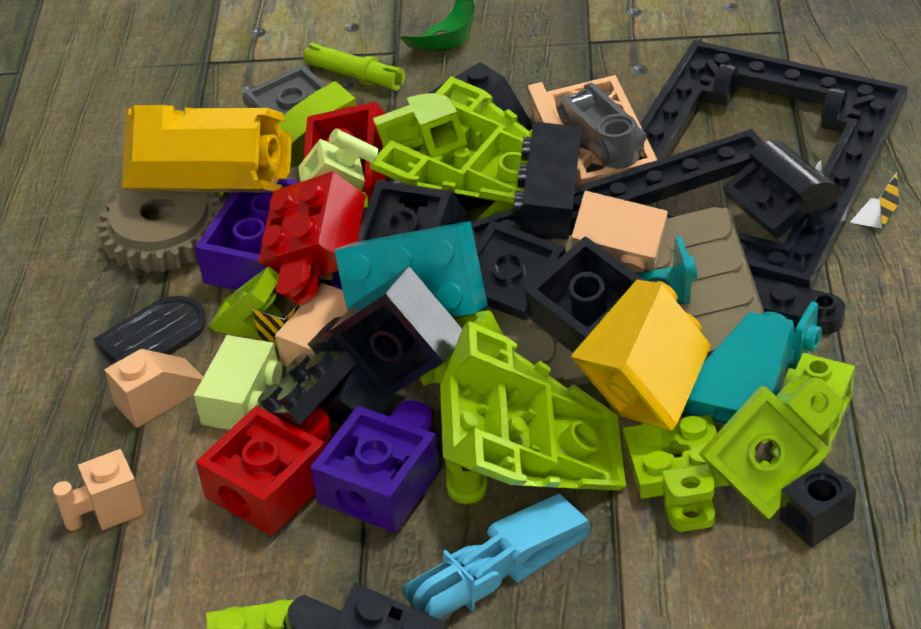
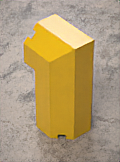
[121,105,292,193]

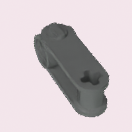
[555,82,646,169]

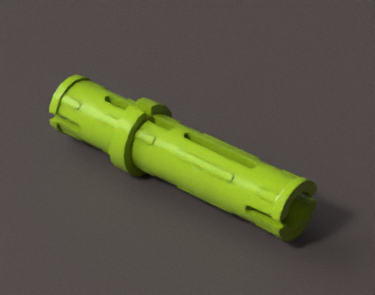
[304,42,405,91]

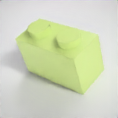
[194,335,282,430]

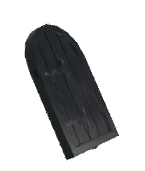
[93,296,206,363]

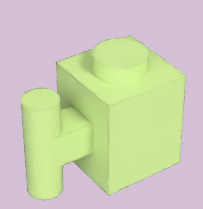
[298,128,378,191]

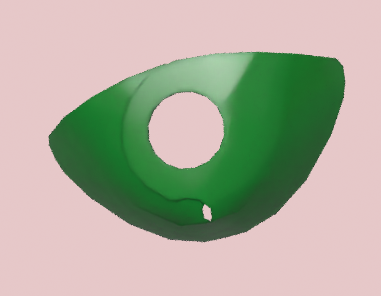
[400,0,475,50]

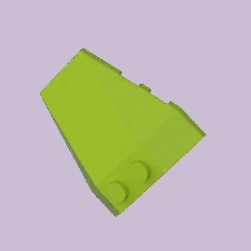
[370,77,533,204]
[440,321,626,491]

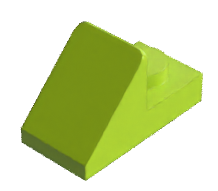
[209,266,282,340]

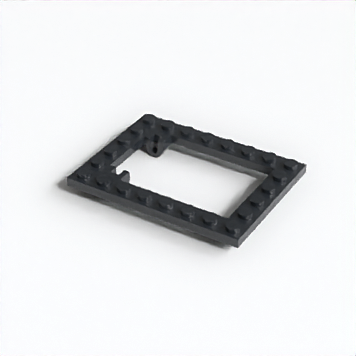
[638,40,908,289]

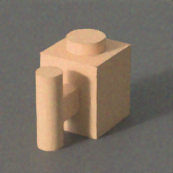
[53,449,145,531]

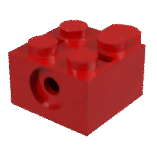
[258,171,366,305]
[196,405,332,536]

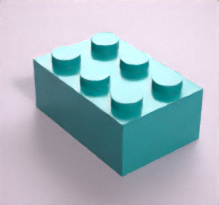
[334,221,488,317]

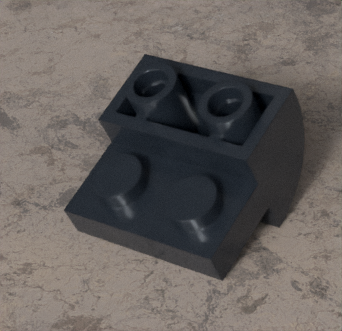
[722,140,843,239]

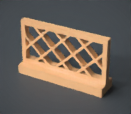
[528,75,657,187]

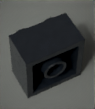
[525,236,645,353]
[329,267,462,398]

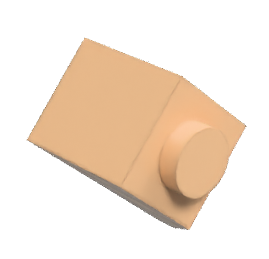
[104,349,203,428]

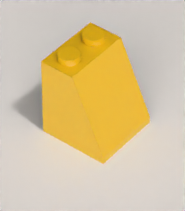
[570,279,711,431]

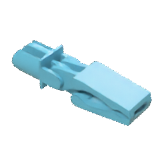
[401,493,591,620]

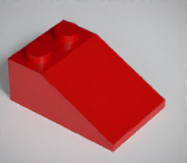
[304,102,386,203]

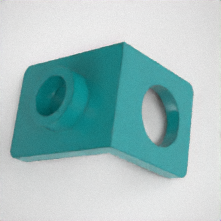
[637,236,697,304]
[787,301,822,369]

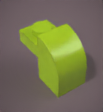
[373,93,468,158]

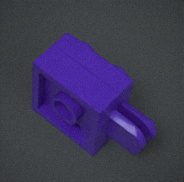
[310,400,441,533]

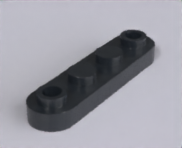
[752,275,846,334]

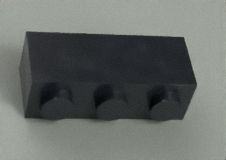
[513,121,582,239]

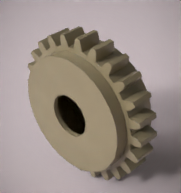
[97,189,221,273]

